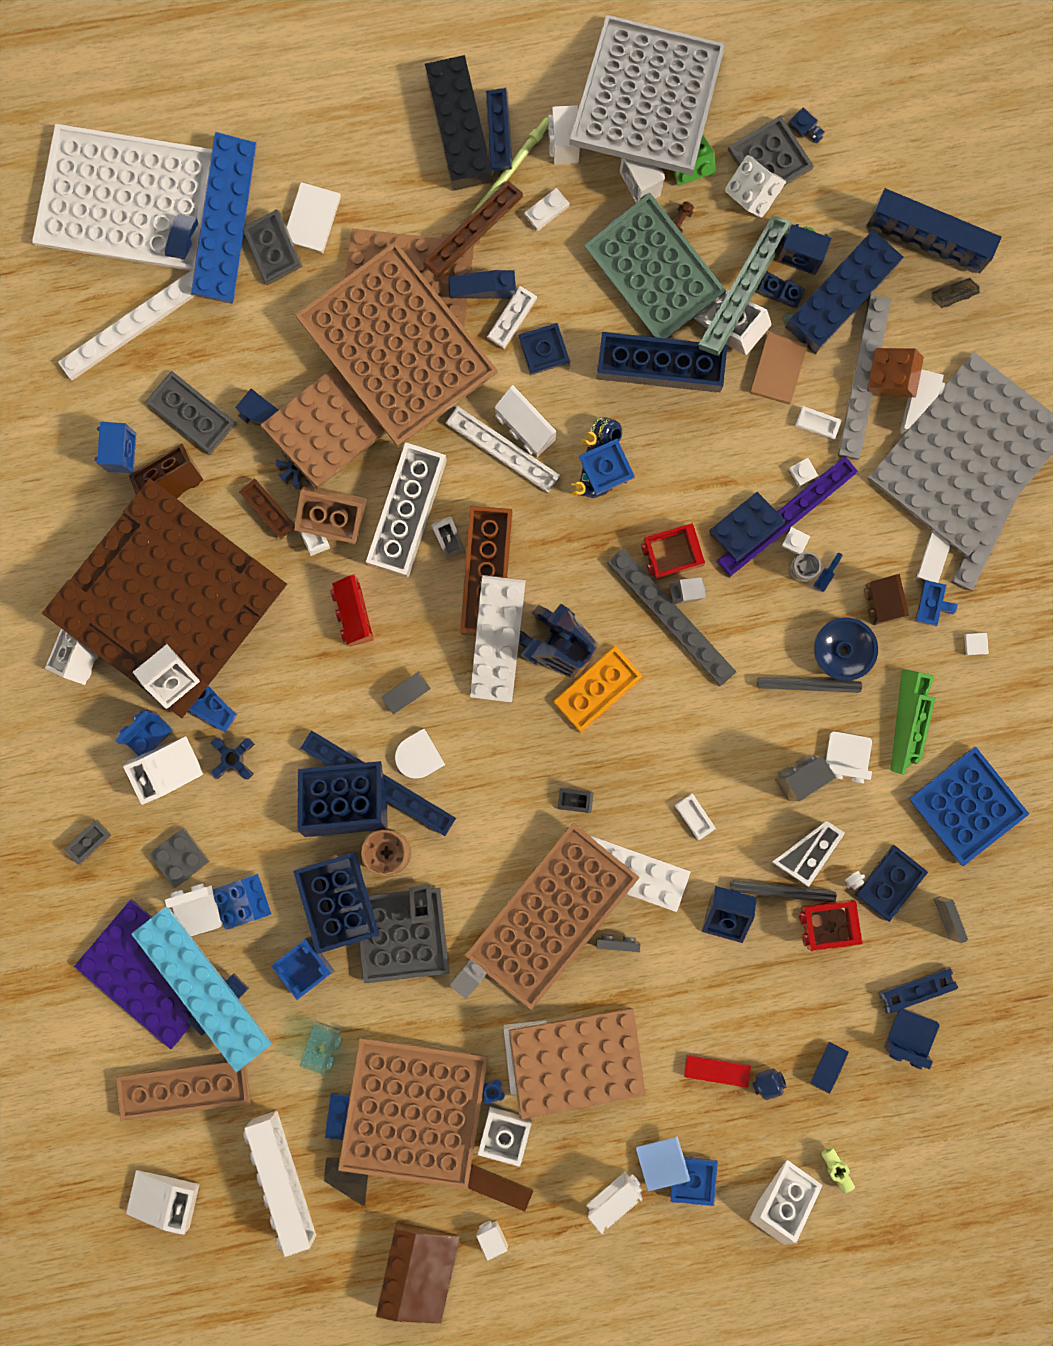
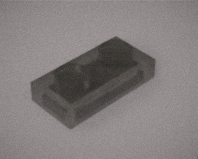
[931,277,980,308]

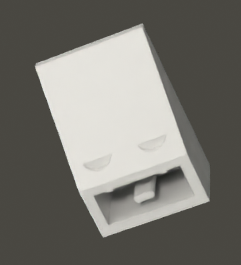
[123,736,204,805]
[126,1170,200,1235]

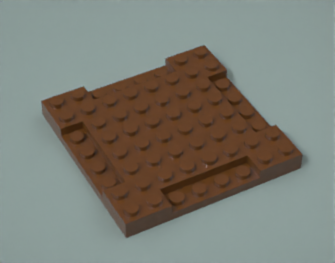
[41,479,288,718]

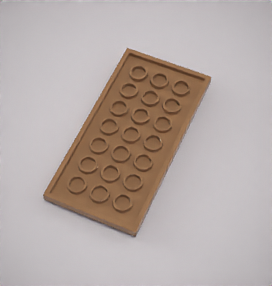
[465,823,640,1010]

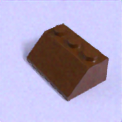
[129,444,203,499]

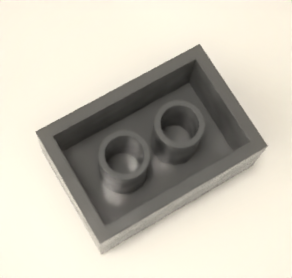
[775,754,837,801]

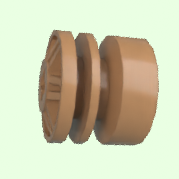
[361,830,412,876]

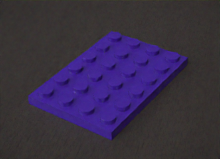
[74,900,226,1049]

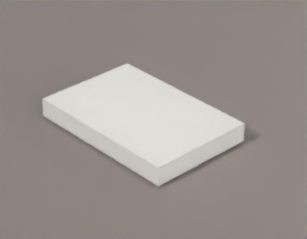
[287,182,341,254]

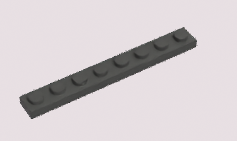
[607,548,736,686]

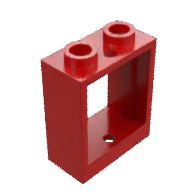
[641,523,705,580]
[799,899,863,951]

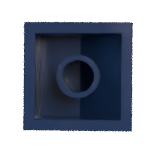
[702,886,757,943]

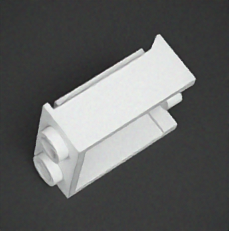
[586,1171,643,1234]

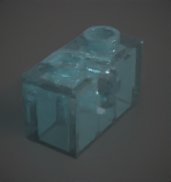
[299,1021,342,1075]

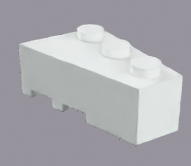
[772,821,845,887]

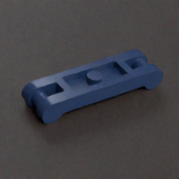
[878,967,958,1014]

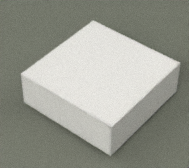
[964,633,989,656]

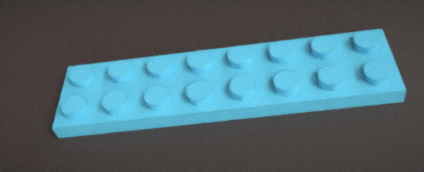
[132,907,272,1072]

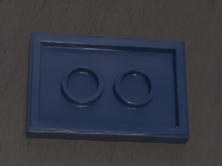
[854,845,928,922]

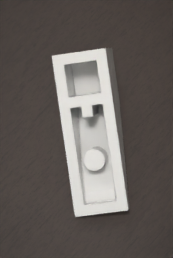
[899,370,945,434]

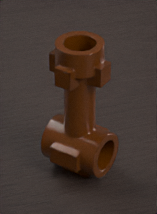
[674,201,694,233]

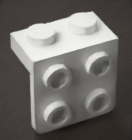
[725,155,786,218]
[826,732,872,784]
[165,884,222,936]

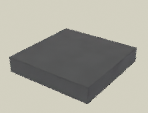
[934,896,968,943]

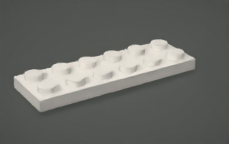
[470,575,526,702]
[589,835,691,912]

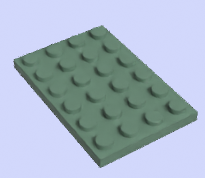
[584,193,726,339]

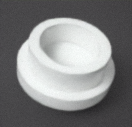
[845,871,865,890]

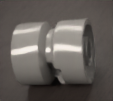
[789,552,822,583]

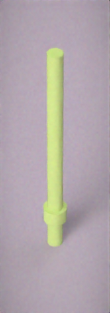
[471,117,549,215]

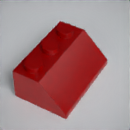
[330,574,374,646]

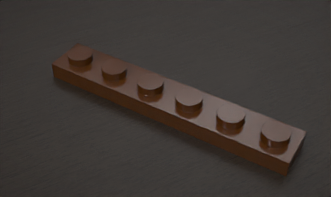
[423,181,523,278]

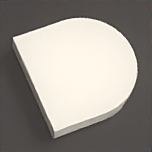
[395,729,445,779]

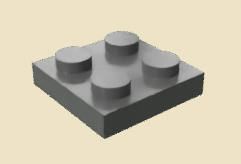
[149,828,210,888]

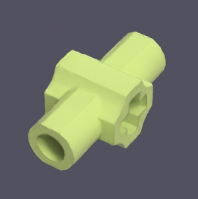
[821,1147,855,1194]

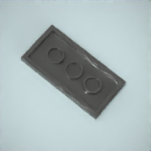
[145,371,237,455]

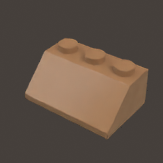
[294,485,367,544]

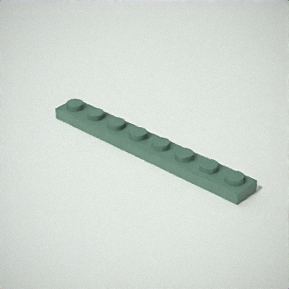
[699,215,791,356]

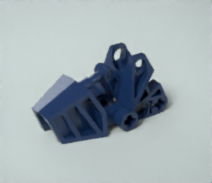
[519,603,599,679]

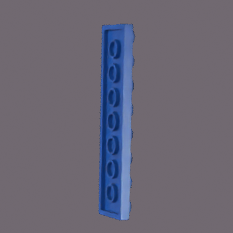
[191,132,256,304]

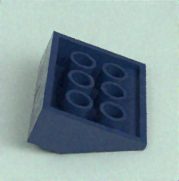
[297,761,388,837]
[293,852,380,954]

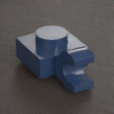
[788,107,825,143]

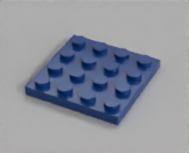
[908,747,1029,866]

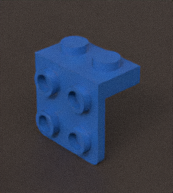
[213,874,271,930]

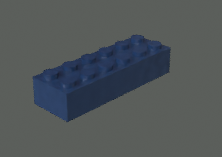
[866,188,1002,273]
[785,230,904,354]
[597,332,728,393]

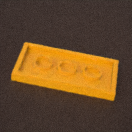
[552,646,643,733]

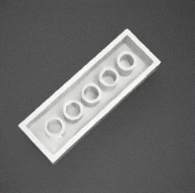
[366,442,447,578]
[243,1110,316,1257]

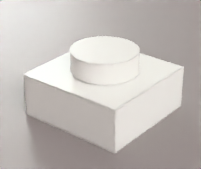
[789,458,818,487]
[781,527,810,555]

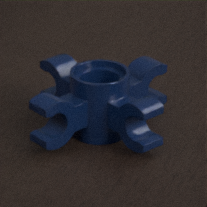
[210,737,255,780]

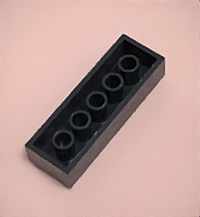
[425,55,493,191]

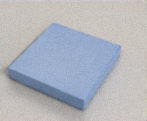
[636,1136,690,1191]

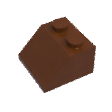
[864,574,909,625]

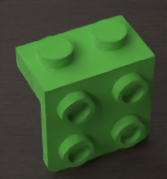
[674,135,716,186]

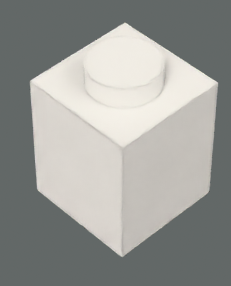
[477,1221,508,1260]

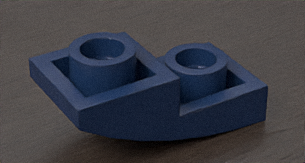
[165,214,198,260]
[756,271,805,308]
[810,1042,849,1094]

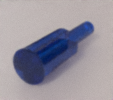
[813,553,843,593]

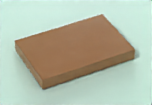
[750,333,808,405]

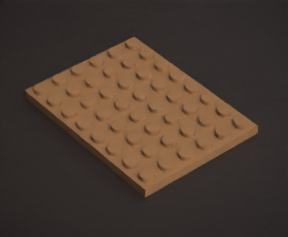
[295,241,498,447]

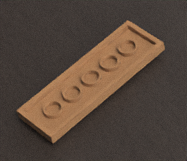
[116,1061,251,1121]

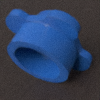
[483,1079,505,1104]

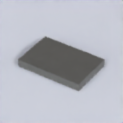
[243,209,303,285]

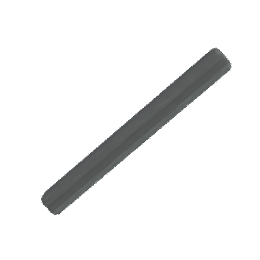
[757,677,862,693]
[730,880,837,902]

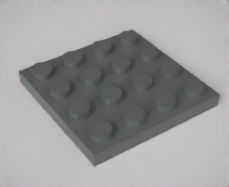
[360,887,450,983]

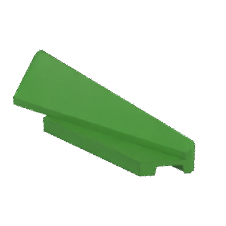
[891,669,936,775]

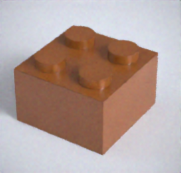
[868,348,924,398]

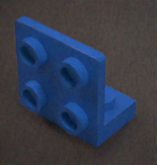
[115,710,174,756]

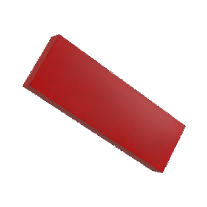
[684,1055,751,1088]

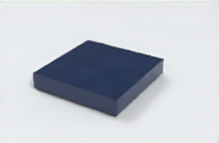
[518,322,570,375]

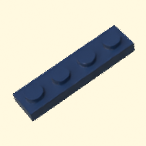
[486,88,513,172]

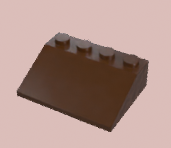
[376,1221,460,1324]

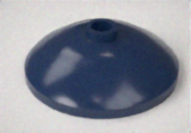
[814,617,878,681]

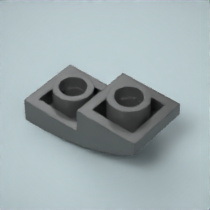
[381,671,431,714]

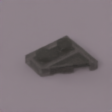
[324,1157,368,1205]

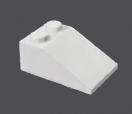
[694,290,772,355]
[749,1160,822,1245]

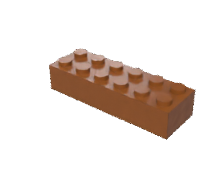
[460,506,513,636]

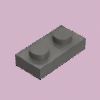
[64,820,112,865]
[596,935,640,952]

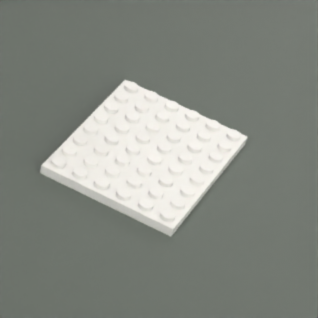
[32,124,212,271]

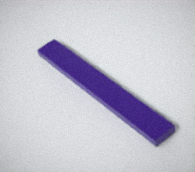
[716,456,858,578]

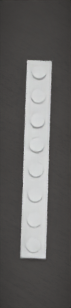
[58,270,195,380]

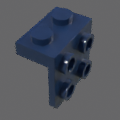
[884,1009,940,1069]

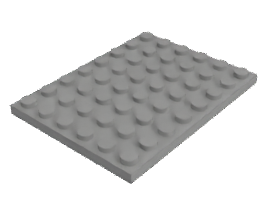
[569,15,725,175]
[868,352,1053,557]

